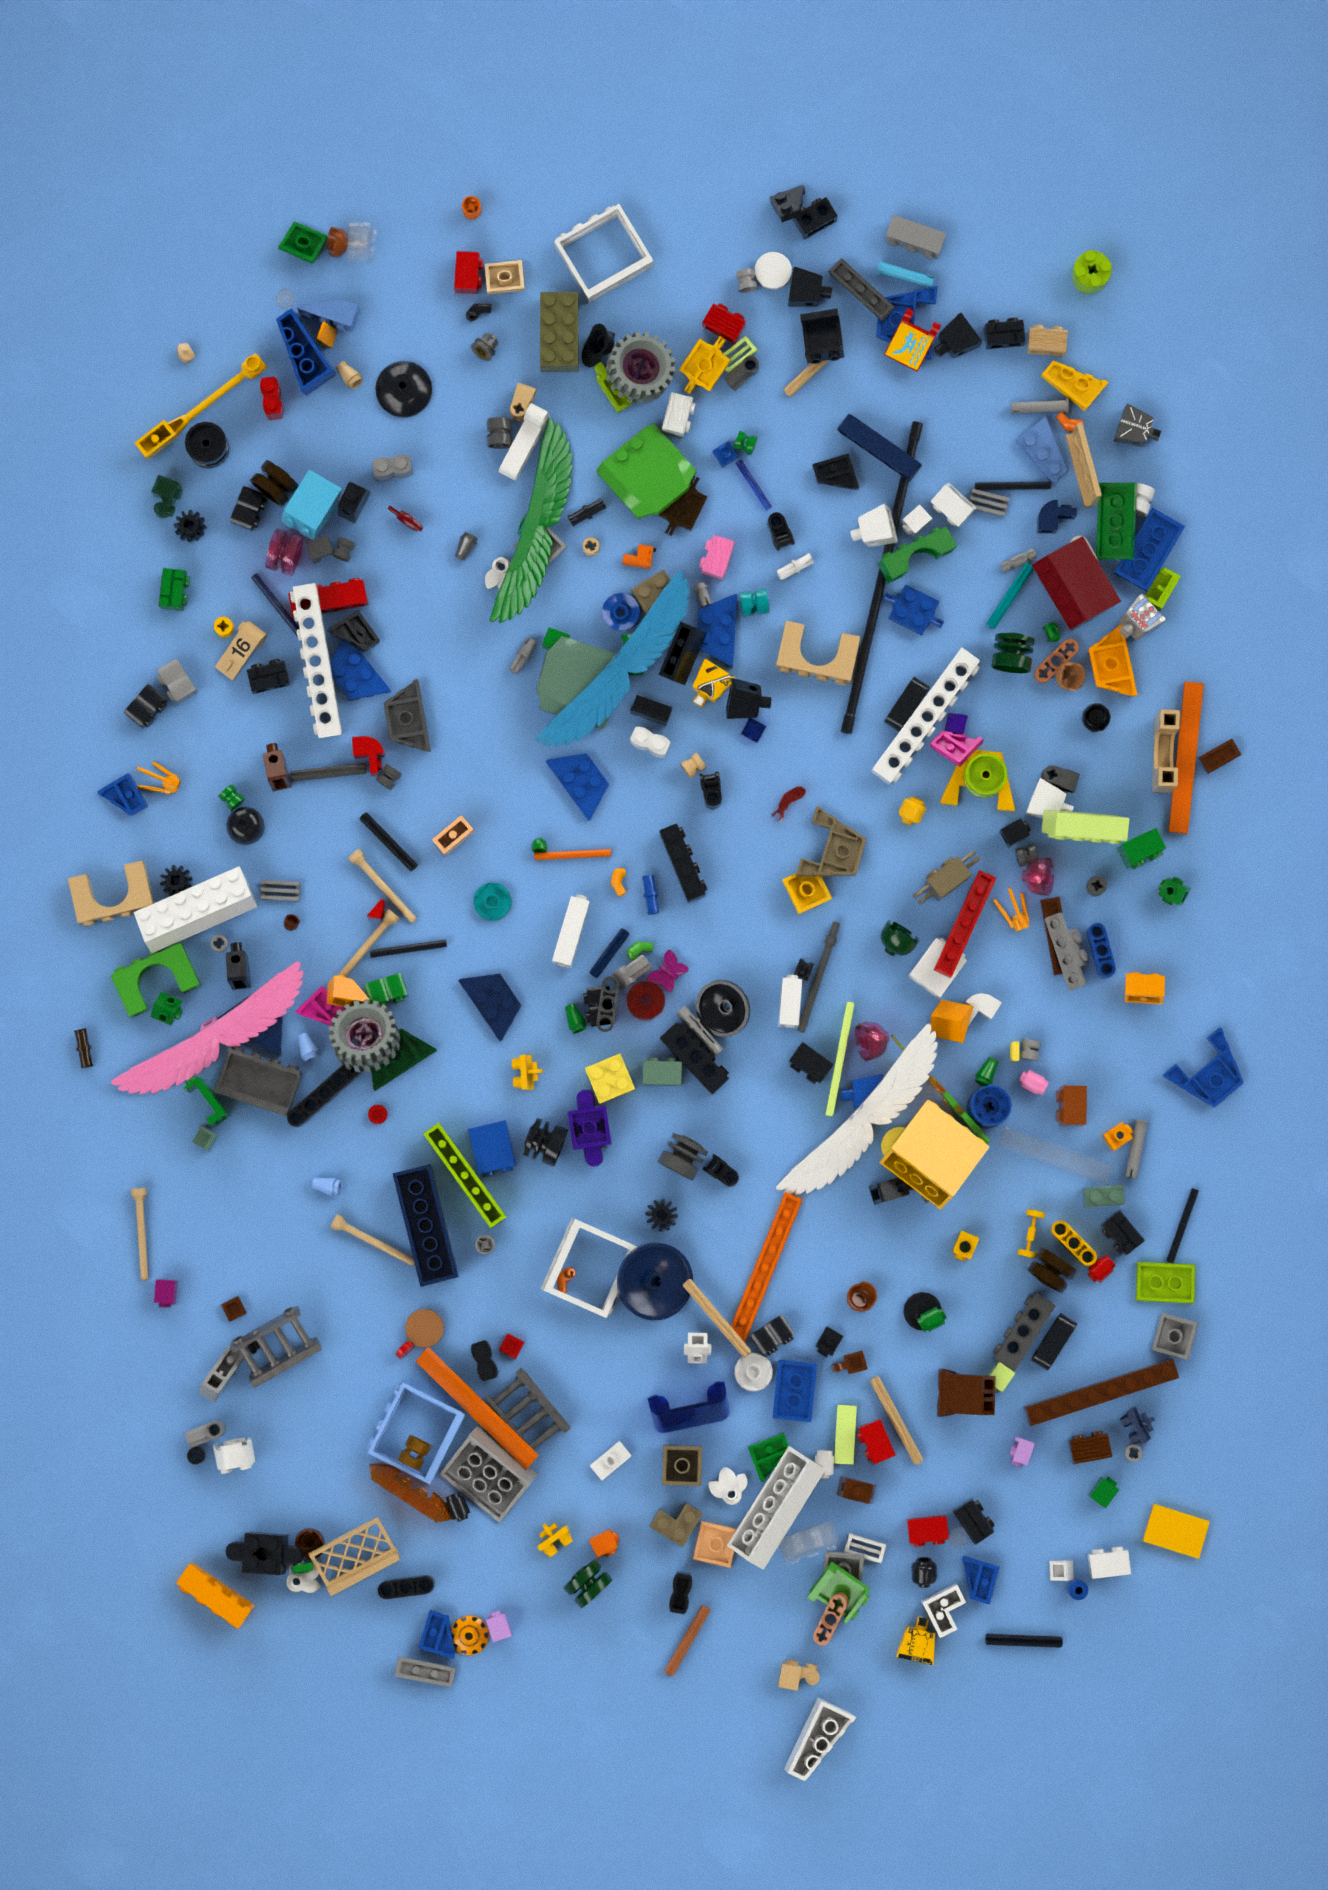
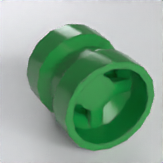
[733,431,758,455]
[218,785,245,811]

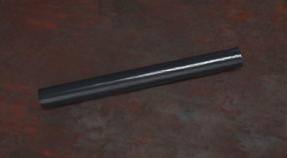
[975,482,1051,490]
[370,939,447,958]
[1166,1188,1199,1263]

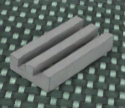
[969,489,1009,517]
[260,880,300,902]

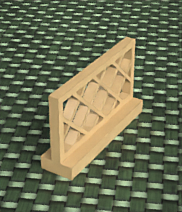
[1065,423,1102,508]
[309,1517,400,1596]

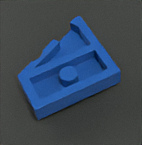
[97,773,148,816]
[962,1556,1000,1605]
[418,1610,455,1659]

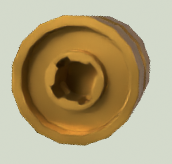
[397,1435,432,1471]

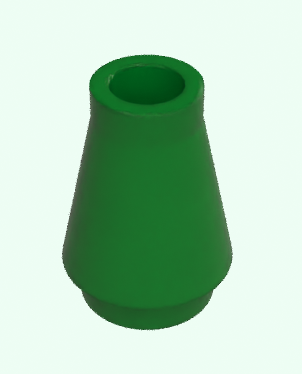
[565,1004,587,1034]
[975,1057,998,1086]

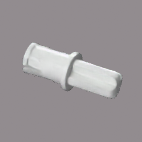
[777,553,814,580]

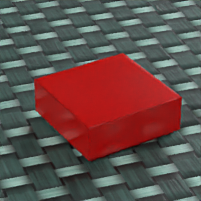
[499,1333,525,1359]

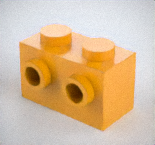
[1124,972,1165,1005]

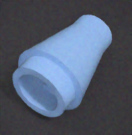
[297,1033,320,1063]
[312,1178,342,1197]

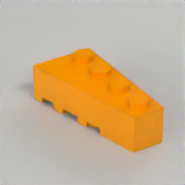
[176,1562,256,1629]

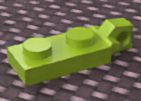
[594,362,634,414]

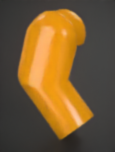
[610,868,627,897]

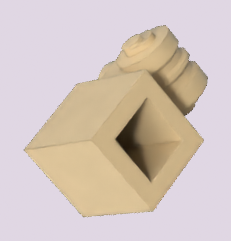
[778,1659,820,1691]

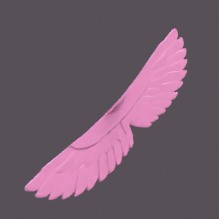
[111,961,303,1095]

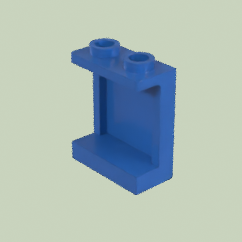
[468,1120,516,1177]

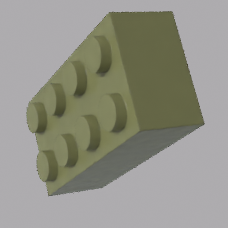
[540,292,579,372]

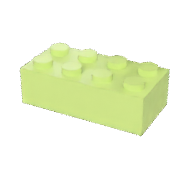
[1041,809,1130,844]

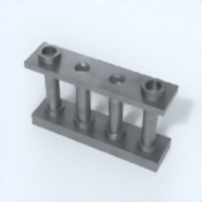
[230,1305,322,1388]
[485,1368,571,1451]

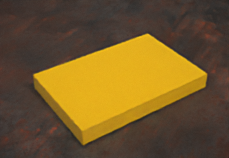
[1142,1503,1210,1559]

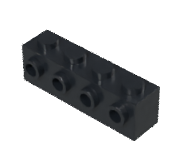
[659,823,708,903]

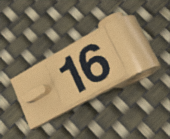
[215,621,267,681]

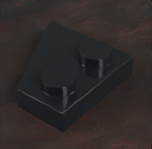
[812,453,859,490]

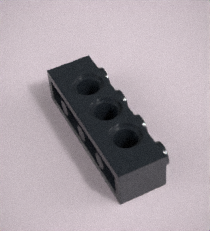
[660,1022,729,1095]

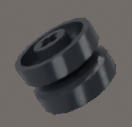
[185,422,230,469]

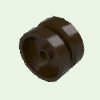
[250,460,299,507]
[1027,1247,1077,1294]

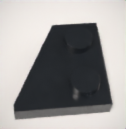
[770,185,805,223]
[328,610,380,653]

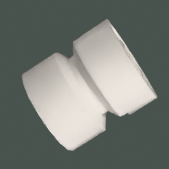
[1136,483,1155,517]

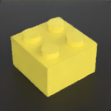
[585,1054,635,1105]

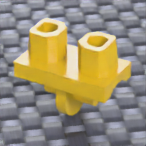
[511,1054,543,1090]
[537,1523,573,1558]

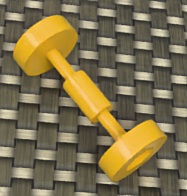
[1017,1209,1045,1259]

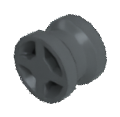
[1086,876,1107,896]

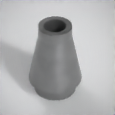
[455,532,478,561]

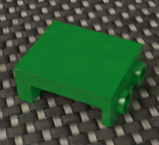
[183,1076,231,1127]

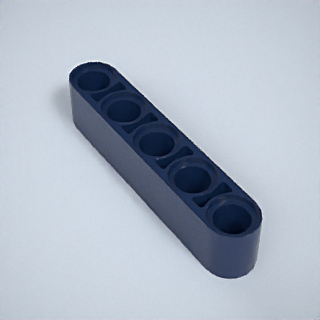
[837,414,922,481]

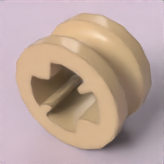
[582,537,600,556]

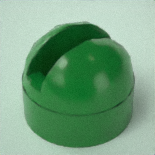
[532,838,547,853]

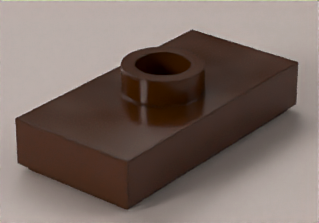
[1199,739,1242,774]

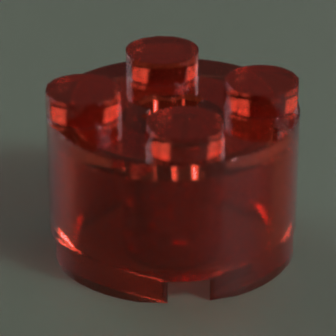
[627,981,665,1021]

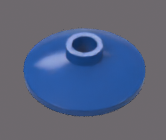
[602,593,640,631]

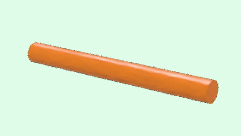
[534,849,611,860]

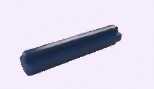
[589,928,629,978]

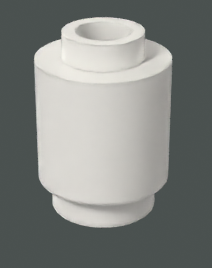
[815,1450,834,1478]

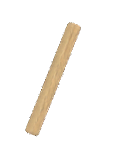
[683,1279,751,1358]
[870,1376,923,1465]

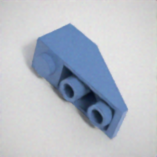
[297,299,360,332]

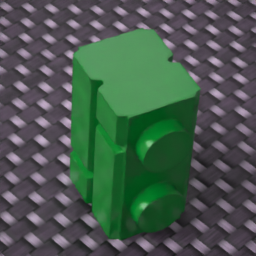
[158,568,190,611]

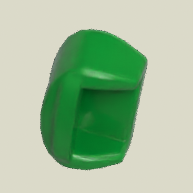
[1043,622,1061,642]

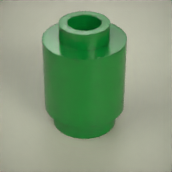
[917,1306,947,1332]

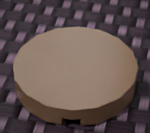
[405,1309,444,1348]

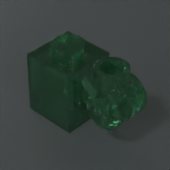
[151,475,183,518]

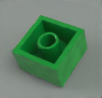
[1117,828,1166,870]

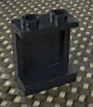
[800,308,845,364]

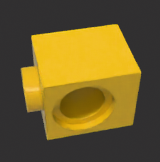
[952,1231,979,1262]

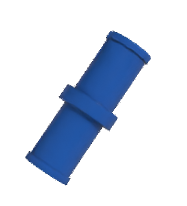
[642,875,660,915]

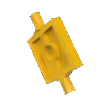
[679,336,731,394]

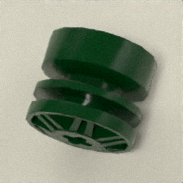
[991,632,1035,674]

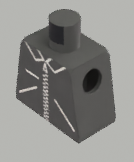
[1113,404,1161,447]

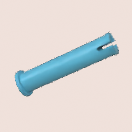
[876,260,934,288]

